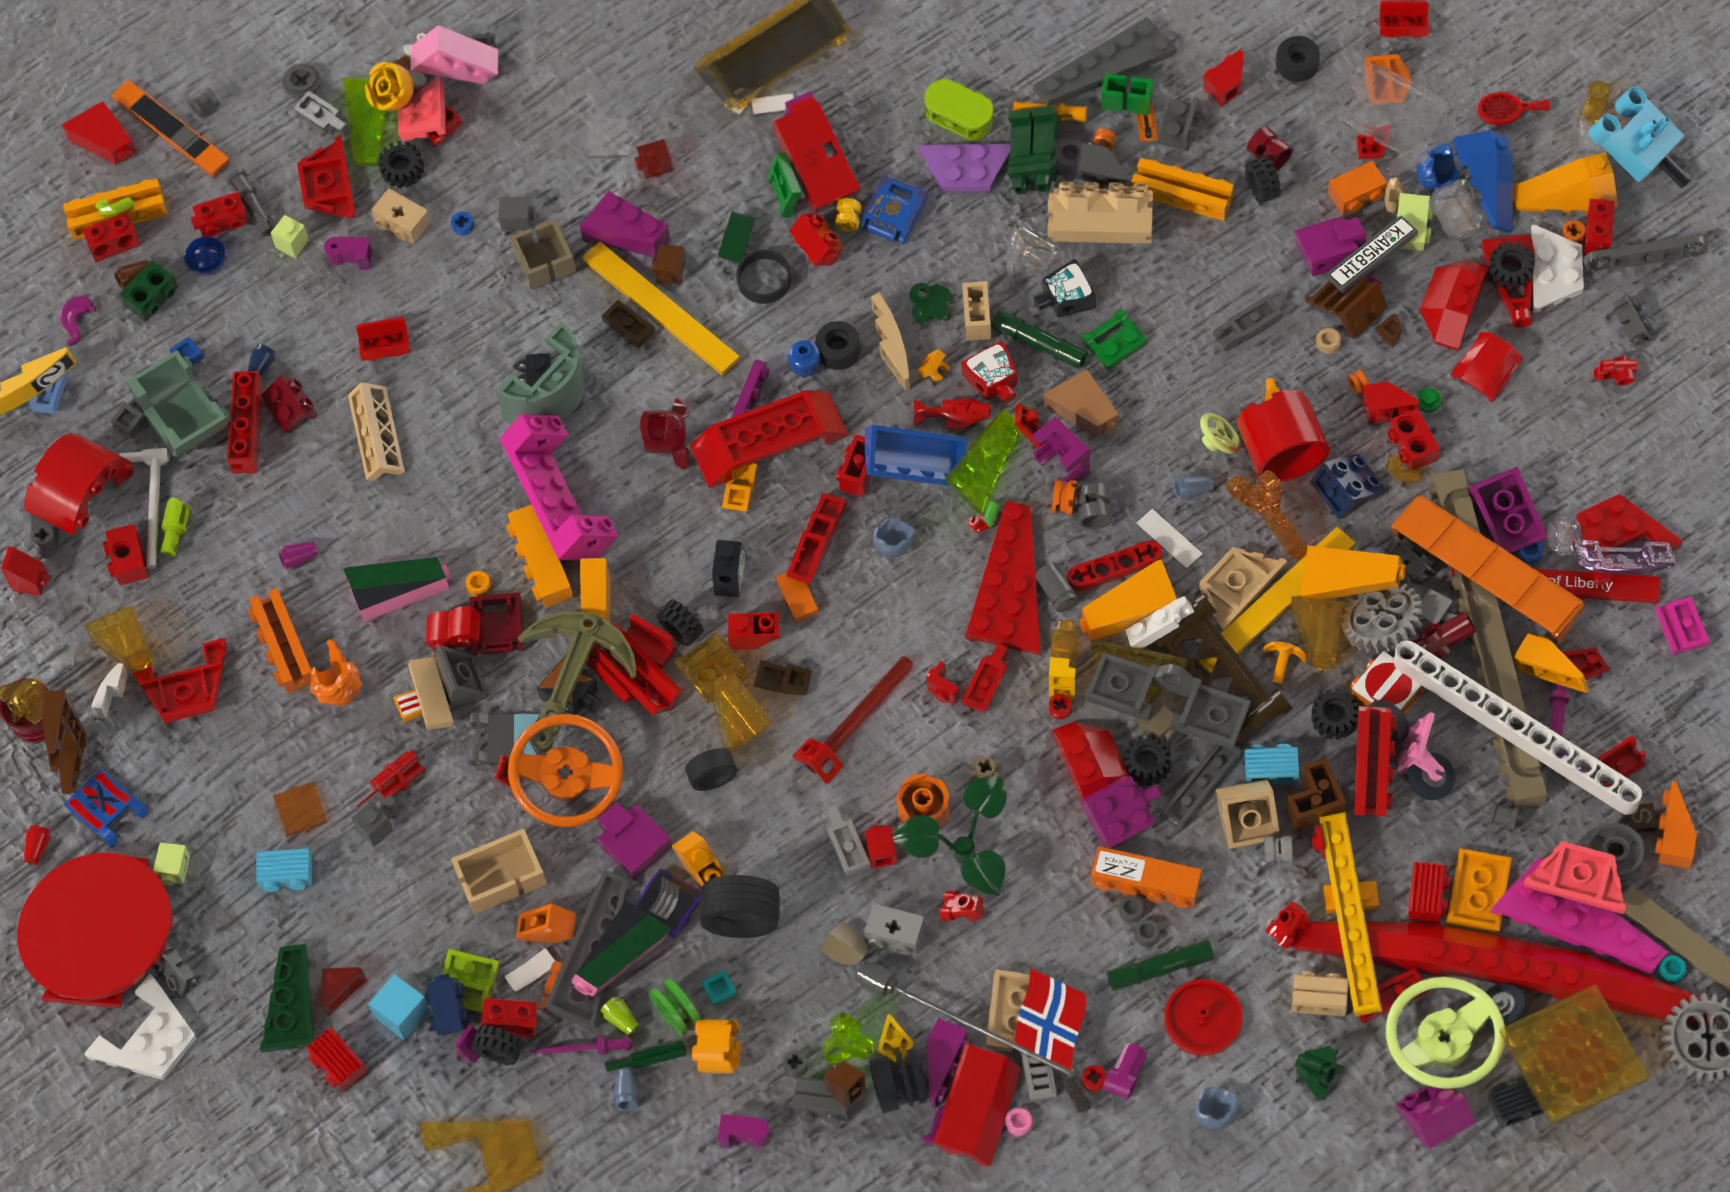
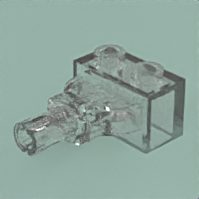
[1428,171,1484,241]

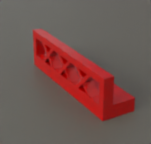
[591,623,683,715]

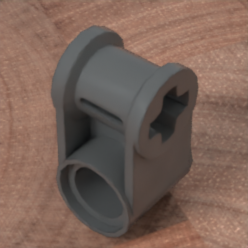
[30,513,59,557]

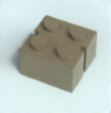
[510,219,576,290]

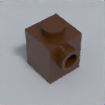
[651,244,686,285]

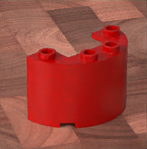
[24,433,134,536]

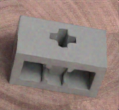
[864,903,925,955]

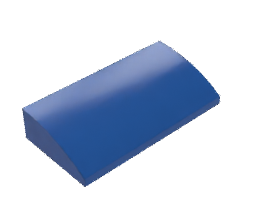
[865,425,967,488]

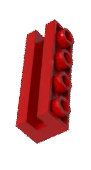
[227,371,263,474]
[1354,707,1396,817]

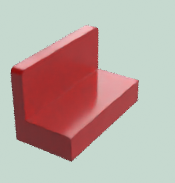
[626,614,677,670]

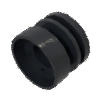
[868,1048,927,1114]

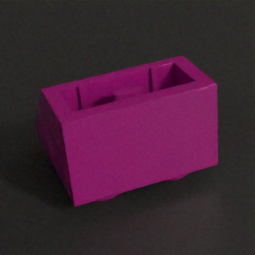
[1396,1085,1476,1149]

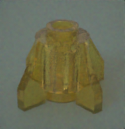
[0,679,45,725]

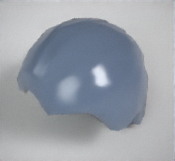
[873,518,915,557]
[1195,1087,1239,1130]

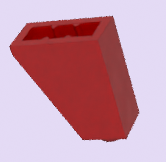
[62,101,136,165]

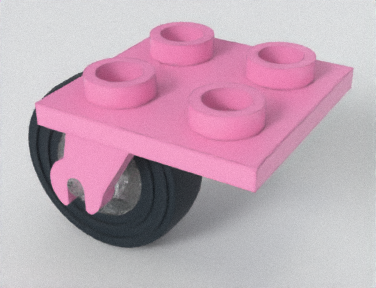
[1397,712,1455,800]

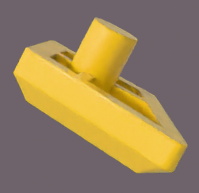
[877,1014,915,1064]

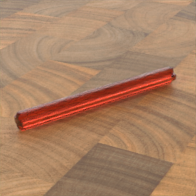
[805,656,913,774]

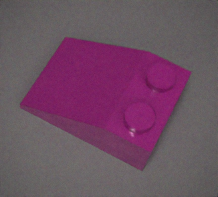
[1468,467,1548,553]

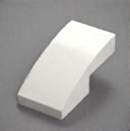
[91,663,128,719]

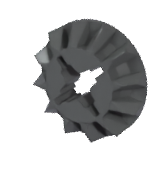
[282,64,321,99]

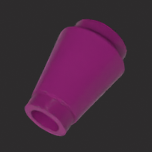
[278,541,318,570]

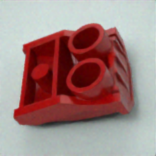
[1451,331,1523,402]

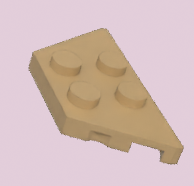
[1199,547,1287,632]

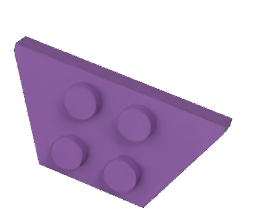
[919,144,1010,192]

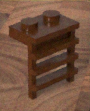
[1305,277,1388,339]

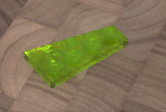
[342,77,387,167]
[945,409,1020,515]

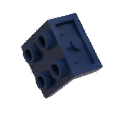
[1310,454,1387,519]

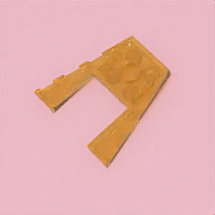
[419,1120,543,1192]

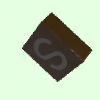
[1627,803,1657,832]

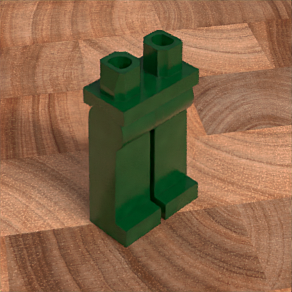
[1007,105,1061,195]

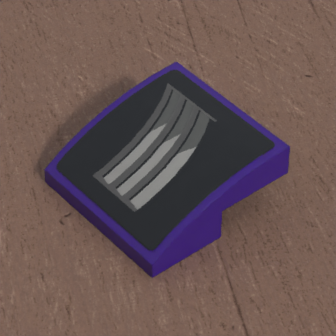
[634,868,702,938]

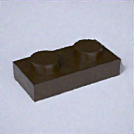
[601,300,655,348]

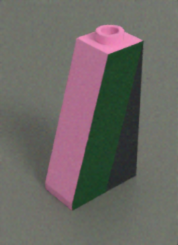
[343,557,451,622]
[571,900,671,997]

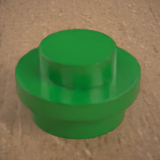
[1416,388,1441,413]

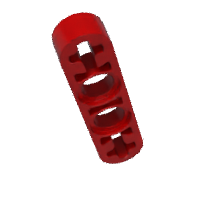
[1067,541,1162,591]

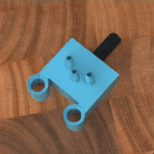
[1589,86,1691,188]

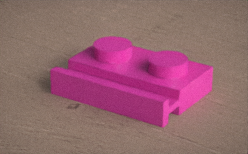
[1655,597,1709,655]

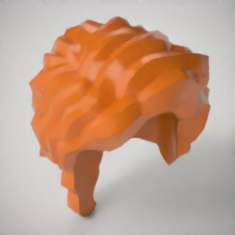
[310,640,362,706]

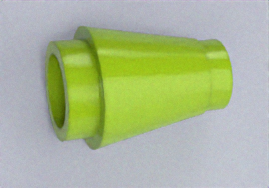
[601,996,640,1036]

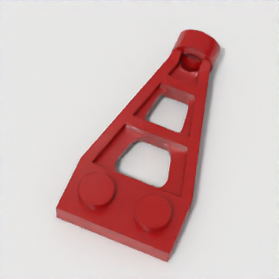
[1481,234,1535,328]

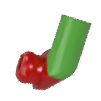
[968,501,1001,532]

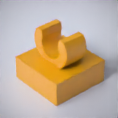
[915,349,950,382]

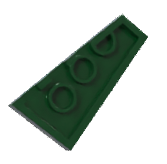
[260,944,314,1053]

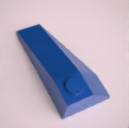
[1453,130,1513,233]

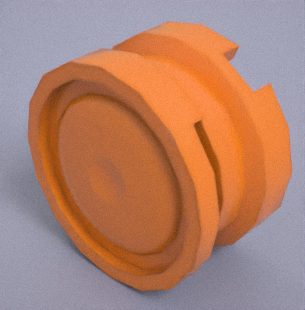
[1052,478,1077,516]

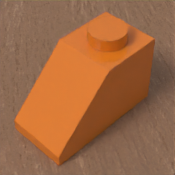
[516,903,576,943]

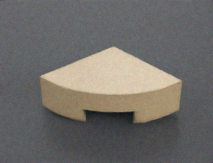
[1385,177,1406,213]

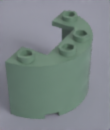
[496,321,585,424]
[126,350,231,458]

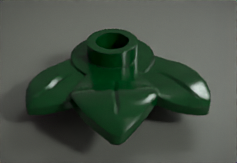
[909,283,955,326]

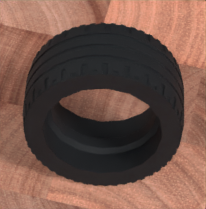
[700,875,780,938]

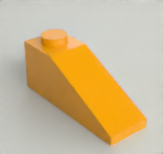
[1513,634,1589,693]

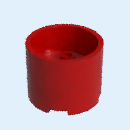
[1237,390,1330,483]

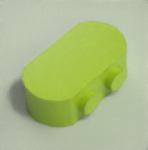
[924,79,994,141]

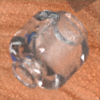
[1547,515,1582,555]

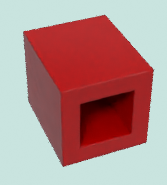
[865,825,897,869]

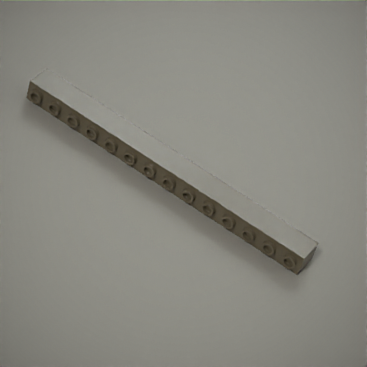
[1428,469,1547,809]

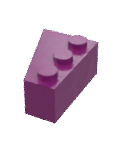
[580,191,671,257]

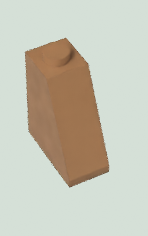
[1044,369,1119,438]

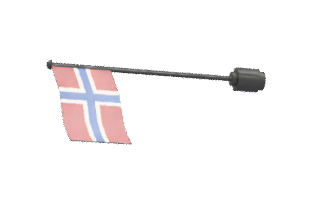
[856,962,1087,1078]

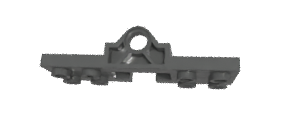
[1085,652,1251,749]

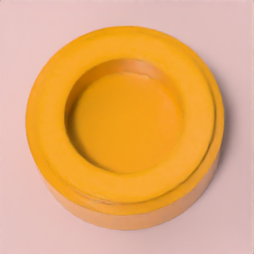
[465,571,492,597]

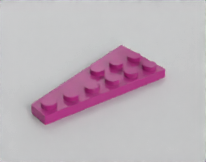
[1490,857,1668,974]

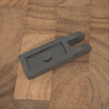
[1212,295,1283,351]

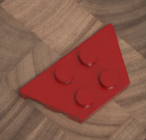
[297,135,356,219]

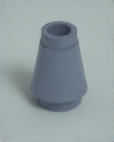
[1174,475,1214,500]
[613,1069,640,1111]

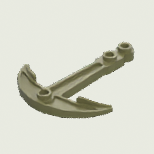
[518,612,636,752]

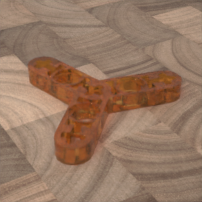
[1225,470,1307,561]

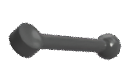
[1665,680,1704,720]

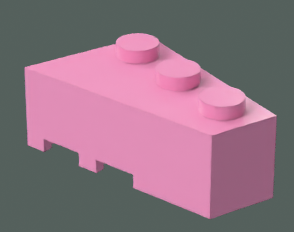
[410,25,498,84]

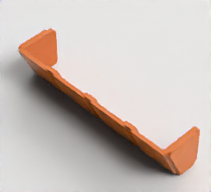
[1391,495,1585,644]

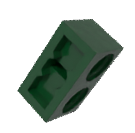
[119,260,178,321]

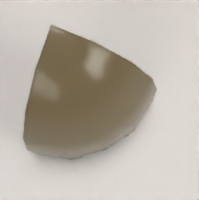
[821,921,867,965]

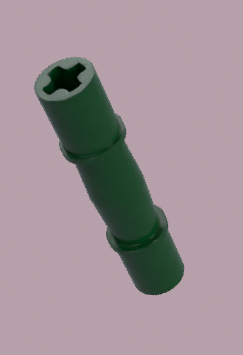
[991,310,1088,369]
[1106,939,1214,992]

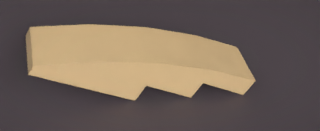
[871,292,910,392]

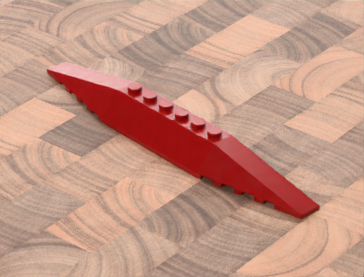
[1289,921,1716,1027]

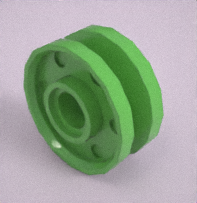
[648,978,701,1037]

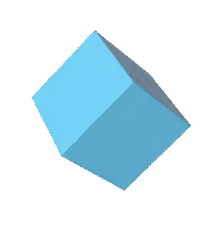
[368,974,430,1040]

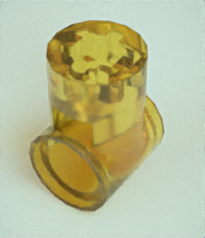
[1579,81,1610,126]

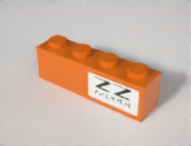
[1091,846,1202,908]

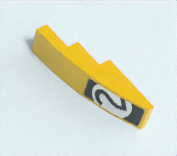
[0,347,77,415]

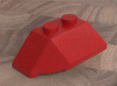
[1420,260,1489,351]
[1051,721,1129,800]

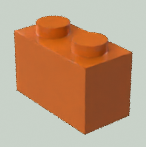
[1328,161,1387,215]

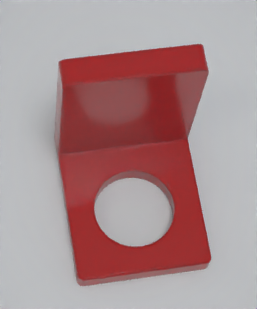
[792,738,843,784]

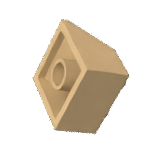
[1216,779,1280,849]

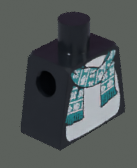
[1034,259,1096,317]
[712,540,746,598]

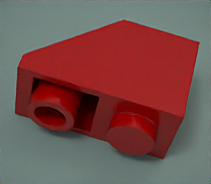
[1203,49,1244,107]
[1361,381,1419,424]
[728,612,780,650]

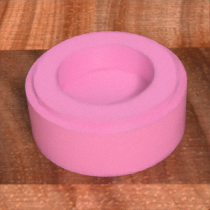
[1005,1108,1033,1136]

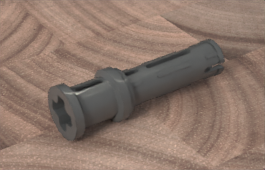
[226,169,275,237]

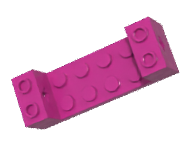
[499,413,619,560]

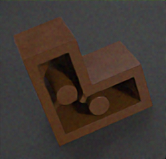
[1286,757,1346,832]

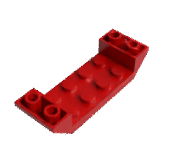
[690,390,848,488]

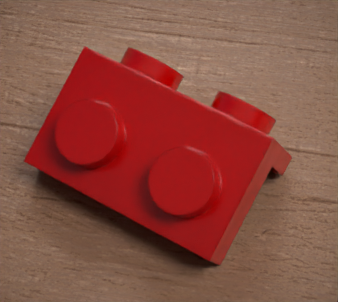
[1379,0,1429,38]
[356,317,410,361]

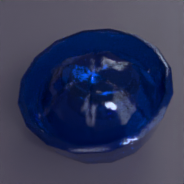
[184,237,226,276]

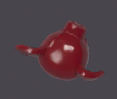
[640,398,689,470]

